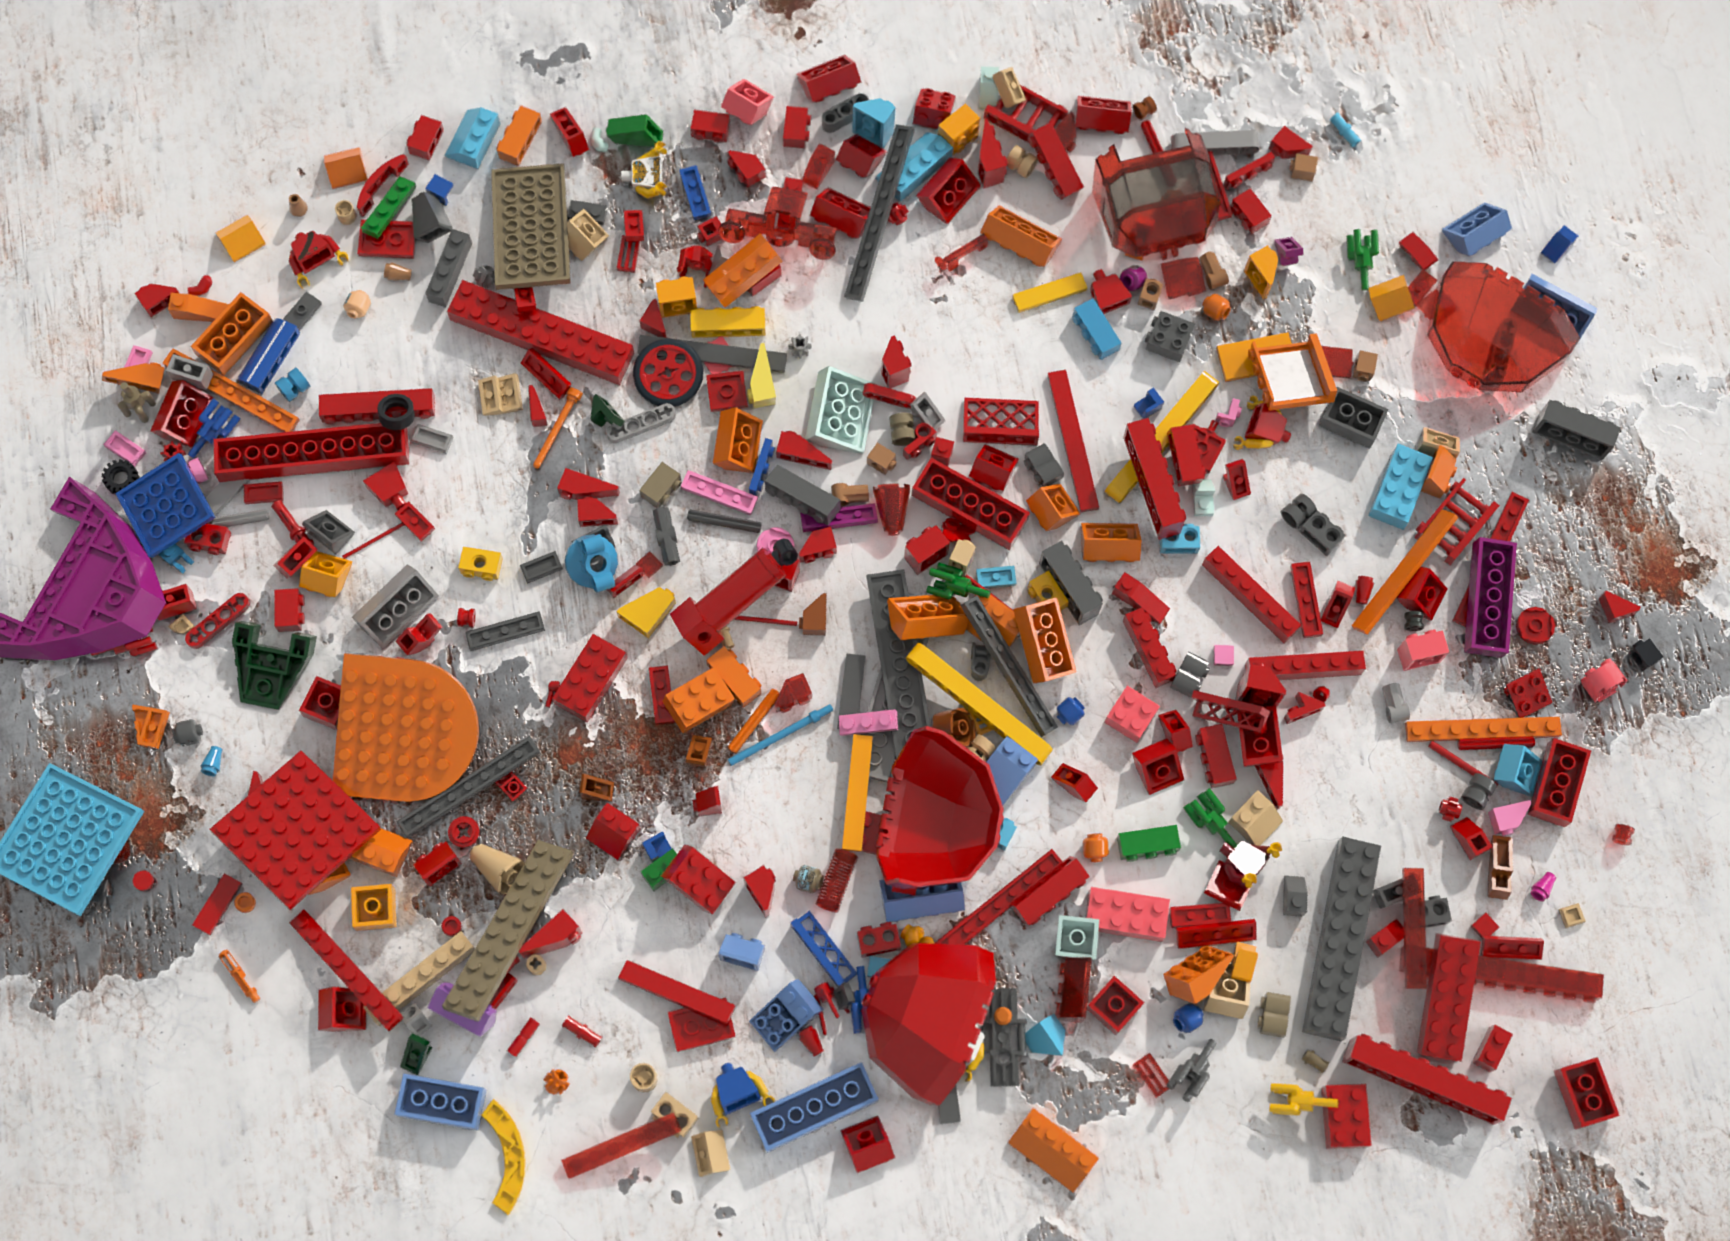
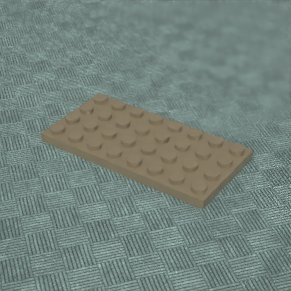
[491,163,571,290]

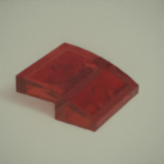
[1161,257,1206,299]

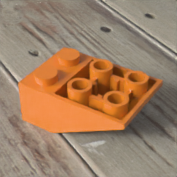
[1163,946,1234,1004]

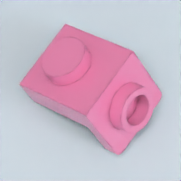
[1215,398,1242,427]

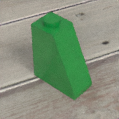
[606,114,664,147]

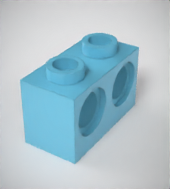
[1159,524,1200,554]

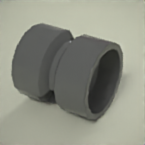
[1280,493,1317,529]
[1461,773,1497,810]

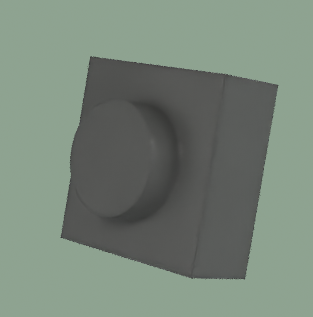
[833,983,855,1010]

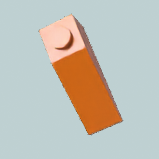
[168,293,229,322]
[102,362,165,394]

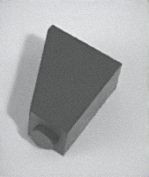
[412,192,453,243]

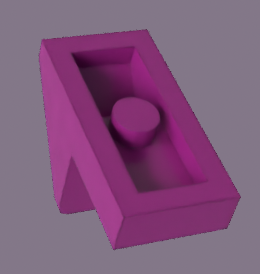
[1274,237,1304,266]

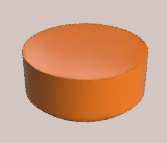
[234,892,256,913]

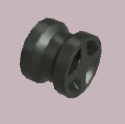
[1404,611,1424,631]

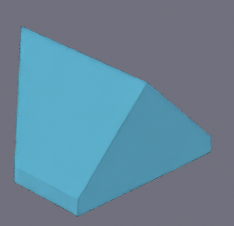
[1025,1014,1066,1056]

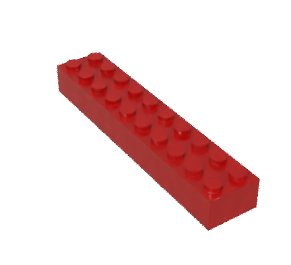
[447,280,634,385]
[214,423,409,482]

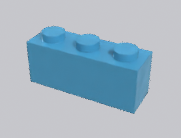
[1072,298,1122,360]

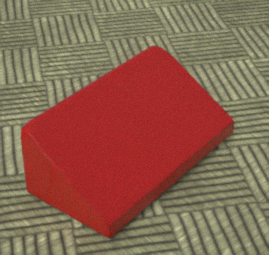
[607,565,644,598]
[489,973,518,1010]

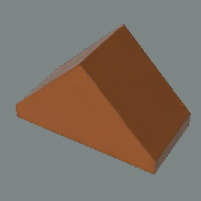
[579,774,614,802]

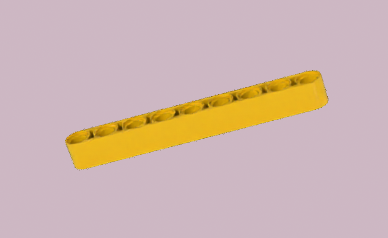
[1104,371,1220,504]
[906,643,1053,765]

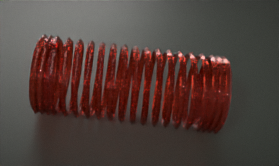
[815,848,858,913]

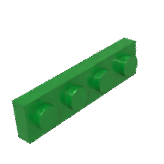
[361,176,416,239]

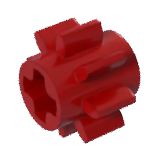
[888,202,909,225]
[160,441,186,462]
[1438,796,1462,822]

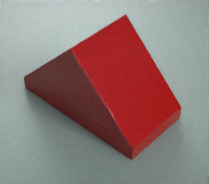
[639,299,667,338]
[1599,590,1641,623]

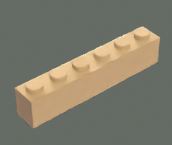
[363,931,475,1026]

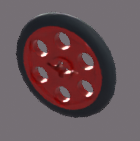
[633,339,703,407]

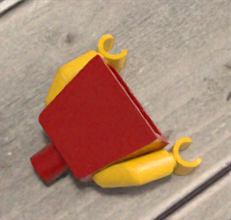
[1233,395,1291,450]

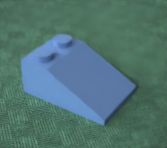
[987,736,1038,806]

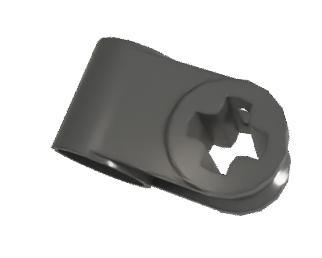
[971,642,991,681]

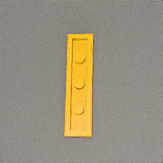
[1012,272,1088,313]

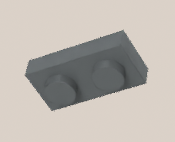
[567,200,607,225]

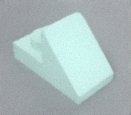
[1192,479,1215,516]

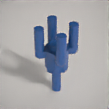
[187,398,241,459]
[851,966,869,1034]

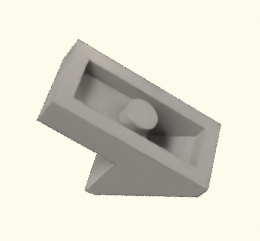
[911,392,946,430]

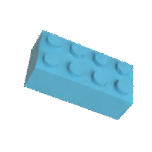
[1368,444,1433,530]

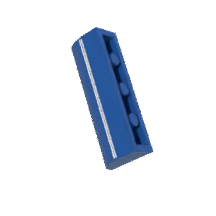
[236,318,300,395]

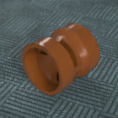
[1132,96,1157,120]

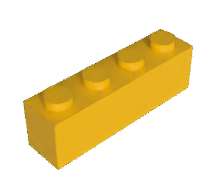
[690,306,766,338]

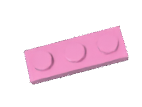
[839,709,898,736]

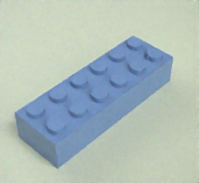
[750,1062,879,1153]

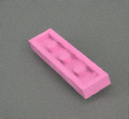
[681,470,758,515]

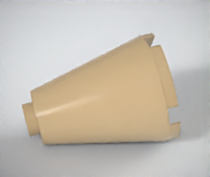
[470,844,525,894]

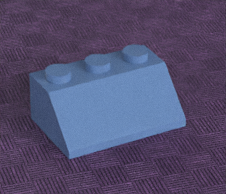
[1442,202,1512,256]

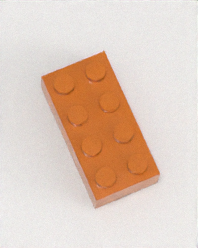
[191,292,273,376]
[1013,598,1077,684]

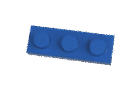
[679,165,711,220]
[749,438,775,496]

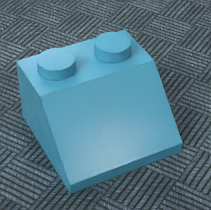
[1494,744,1542,797]

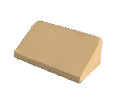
[992,67,1026,108]

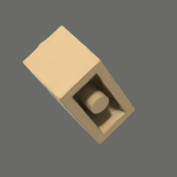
[948,539,976,577]

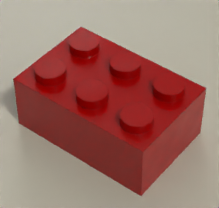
[661,844,736,914]
[1553,1057,1620,1130]
[1321,1084,1372,1149]

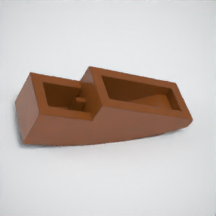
[1488,835,1513,900]

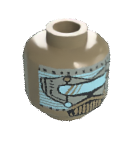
[793,865,824,893]

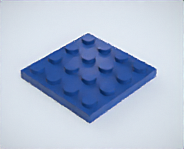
[115,453,216,558]

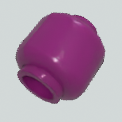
[1120,265,1147,291]

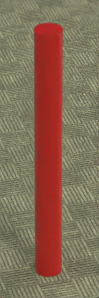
[1428,740,1498,788]

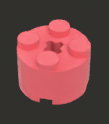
[1580,658,1628,703]

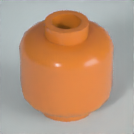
[1202,294,1231,321]
[1083,833,1109,862]

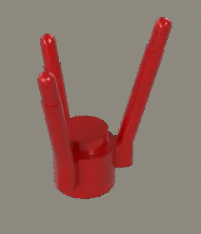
[813,982,850,1035]

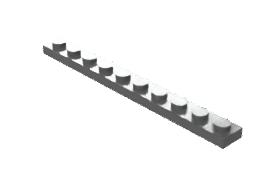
[844,124,915,302]

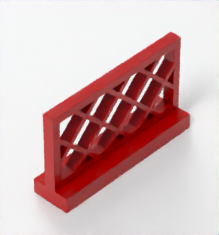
[963,397,1039,446]

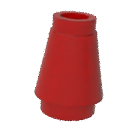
[1355,576,1375,605]
[798,1025,824,1057]

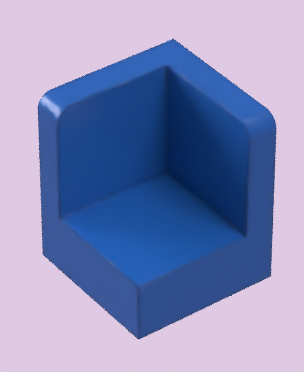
[425,174,453,206]
[1134,387,1164,419]
[642,831,672,863]

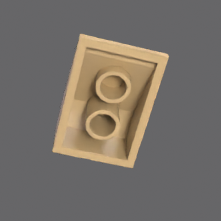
[1204,951,1250,1019]

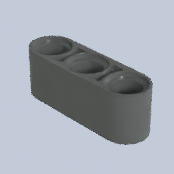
[822,93,869,133]

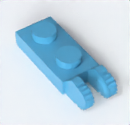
[158,544,194,574]

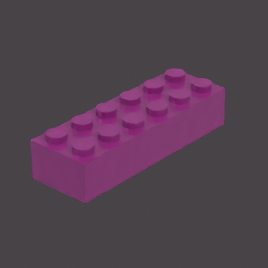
[1464,537,1517,658]

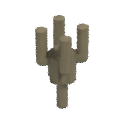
[118,382,156,423]

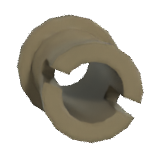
[1302,1049,1329,1073]

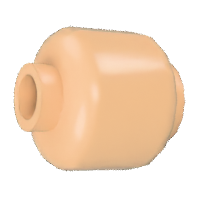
[343,290,371,319]

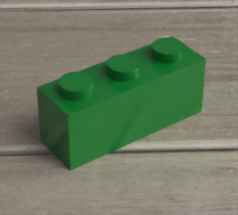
[1117,825,1181,862]

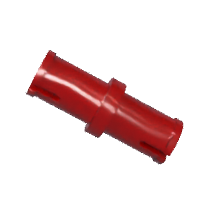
[562,1015,602,1048]

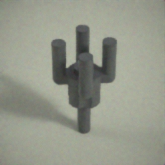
[1166,1039,1217,1102]

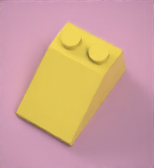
[747,343,776,409]

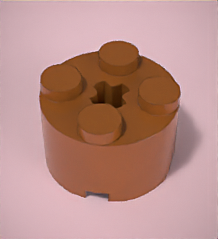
[933,708,976,747]

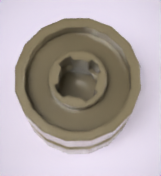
[889,412,916,446]

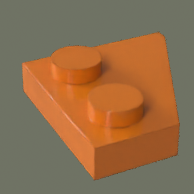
[132,704,170,750]

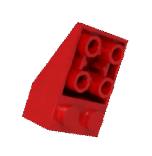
[977,119,1008,189]

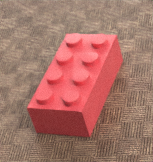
[1085,887,1170,942]

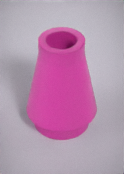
[1530,872,1557,902]

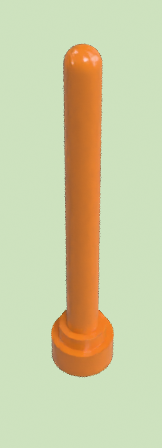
[533,387,583,469]

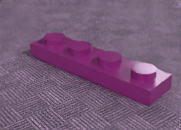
[800,503,878,532]

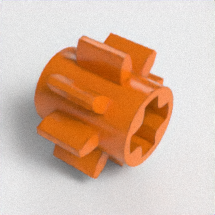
[543,1069,570,1095]

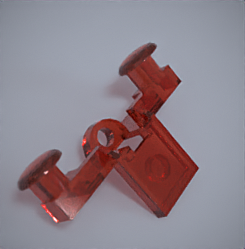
[718,186,837,260]

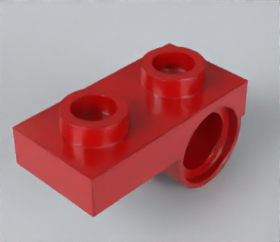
[903,423,937,461]

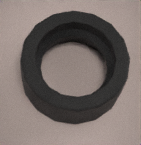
[377,394,415,431]

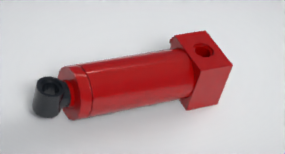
[670,539,798,656]

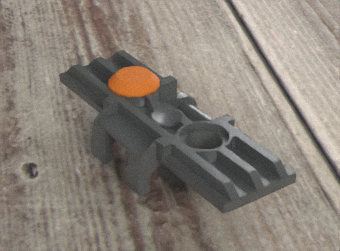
[982,988,1028,1087]

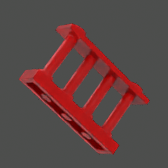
[983,85,1069,143]
[1414,478,1500,566]

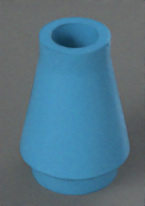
[200,746,223,776]

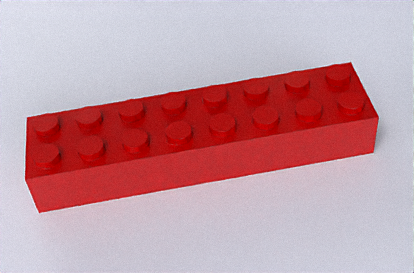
[1342,1034,1512,1125]

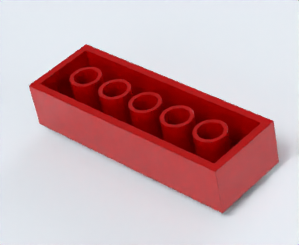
[1123,418,1186,540]
[911,457,1030,551]
[1417,933,1481,1062]

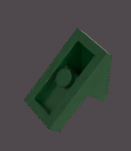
[591,394,625,427]
[400,1033,432,1075]

